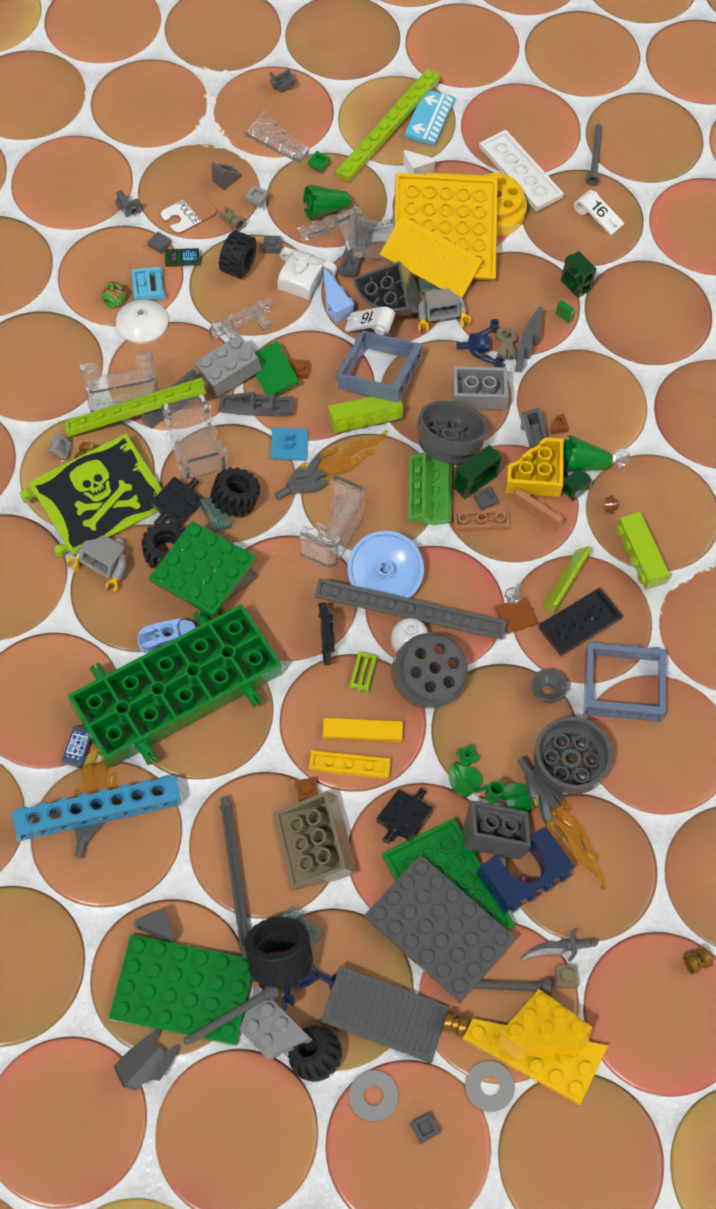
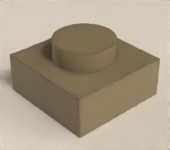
[555,965,579,989]

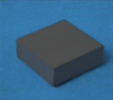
[147,232,172,254]
[473,487,498,511]
[410,1112,441,1144]

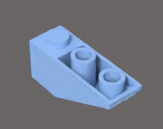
[323,269,354,323]

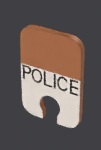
[161,193,216,234]

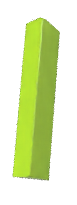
[542,546,591,613]

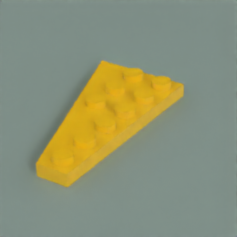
[462,1019,608,1106]

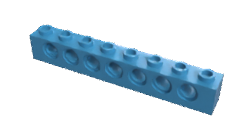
[11,775,181,842]

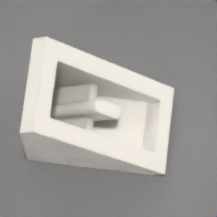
[403,150,436,175]

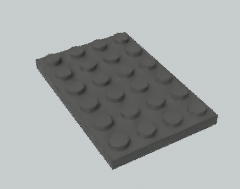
[364,855,516,1003]

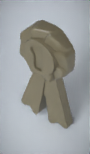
[496,327,517,359]

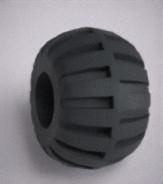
[288,1025,342,1082]

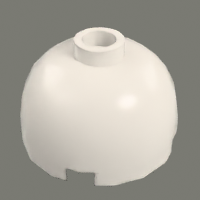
[391,618,428,657]

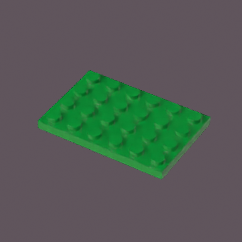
[382,818,515,931]
[108,934,252,1046]

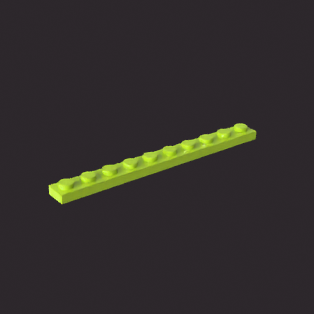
[335,69,441,182]

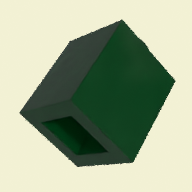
[562,468,592,501]

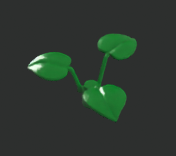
[449,762,537,853]

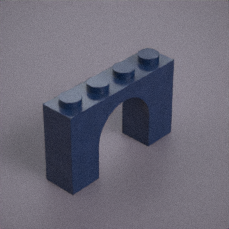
[476,827,575,914]

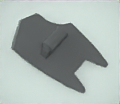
[113,1030,180,1091]

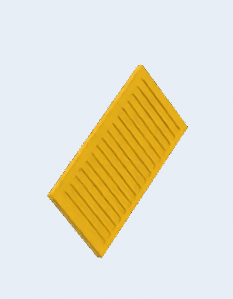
[379,215,483,297]

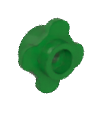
[456,744,479,766]

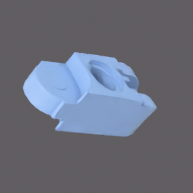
[138,618,196,654]

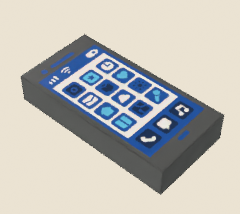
[61,726,91,769]

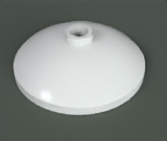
[116,300,169,344]

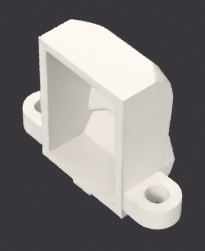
[277,247,338,300]

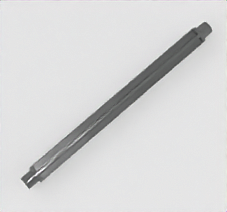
[220,796,249,958]

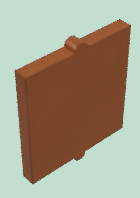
[495,596,538,634]

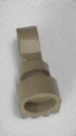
[219,207,247,231]

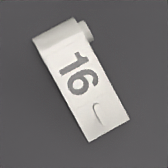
[574,190,625,236]
[345,307,396,335]

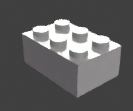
[195,334,262,398]
[452,366,508,410]

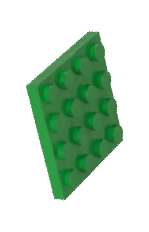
[149,521,256,618]

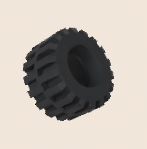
[219,230,257,279]
[210,467,261,517]
[141,521,185,569]

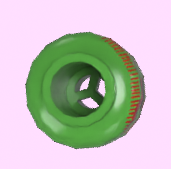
[101,281,127,308]

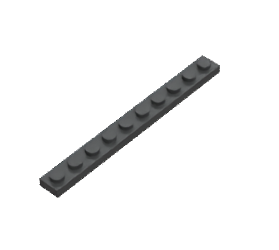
[315,578,507,640]

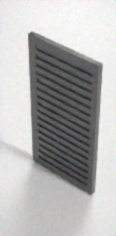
[320,966,449,1063]

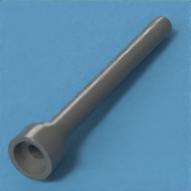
[586,124,602,186]
[474,979,551,997]
[184,986,280,1045]

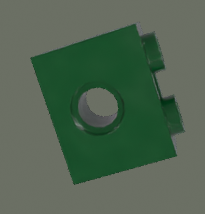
[561,251,597,298]

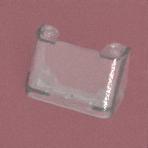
[337,209,394,262]

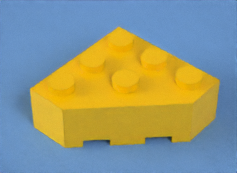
[505,438,564,497]
[498,989,593,1060]

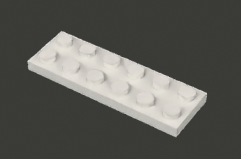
[479,130,564,212]

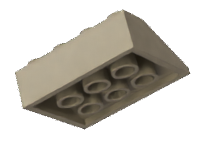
[274,791,357,890]

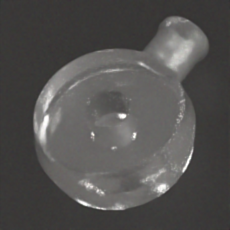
[613,449,630,470]
[504,584,523,603]

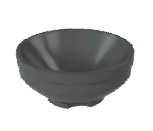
[531,668,568,703]

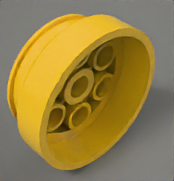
[479,173,527,237]

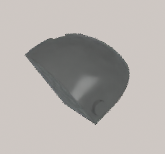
[352,261,419,316]

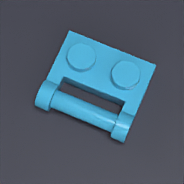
[131,267,166,301]

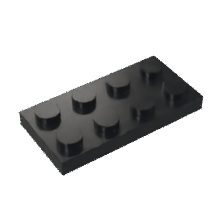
[538,587,623,657]

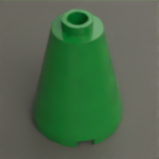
[303,185,351,219]
[563,435,613,472]

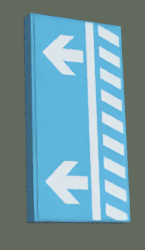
[404,90,455,146]

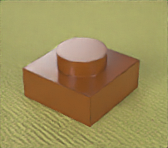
[291,359,309,379]
[295,777,319,802]

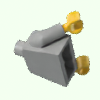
[418,288,471,334]
[67,536,126,594]

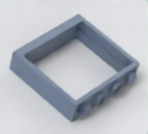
[336,330,422,403]
[583,642,666,722]

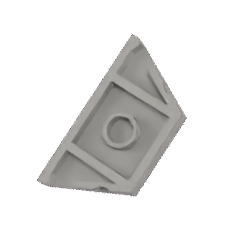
[239,985,312,1060]

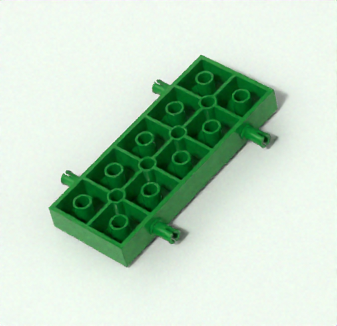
[67,604,282,768]

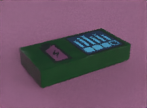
[165,248,200,267]

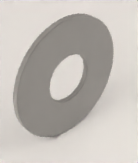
[465,1061,515,1112]
[349,1070,398,1122]

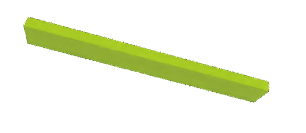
[65,378,206,437]

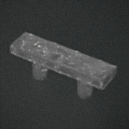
[209,297,273,340]

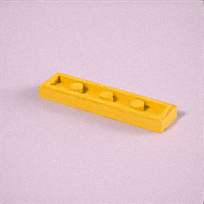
[322,718,403,742]
[309,750,391,780]

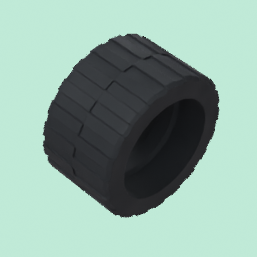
[244,916,313,987]

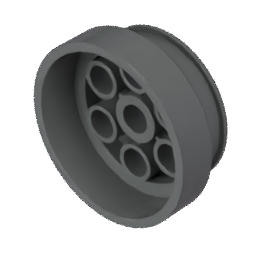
[416,401,488,464]
[391,633,468,709]
[533,717,613,794]

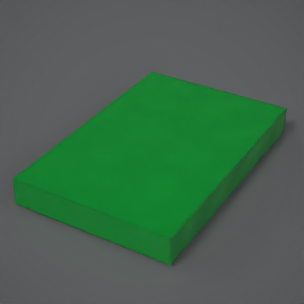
[254,340,300,396]

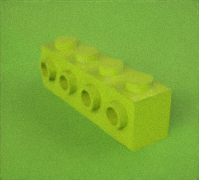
[328,397,403,433]
[616,512,670,590]

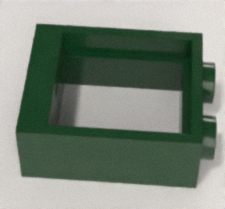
[453,445,502,500]

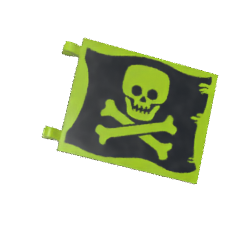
[20,433,162,558]

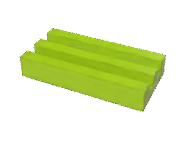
[349,651,377,693]

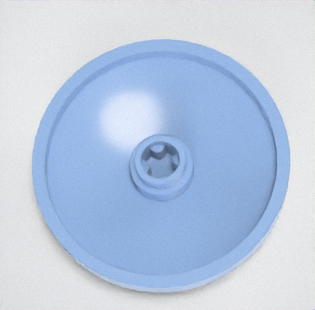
[348,531,424,599]

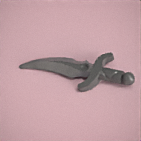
[521,929,598,962]

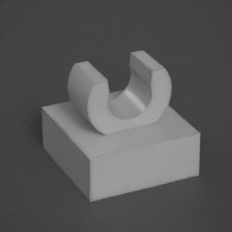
[246,185,269,208]
[48,434,72,460]

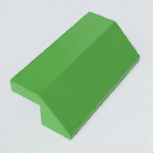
[408,452,452,526]

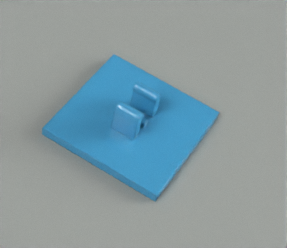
[270,427,308,461]

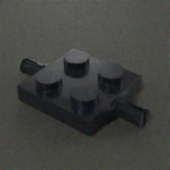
[150,476,203,525]
[318,602,335,665]
[376,788,433,844]

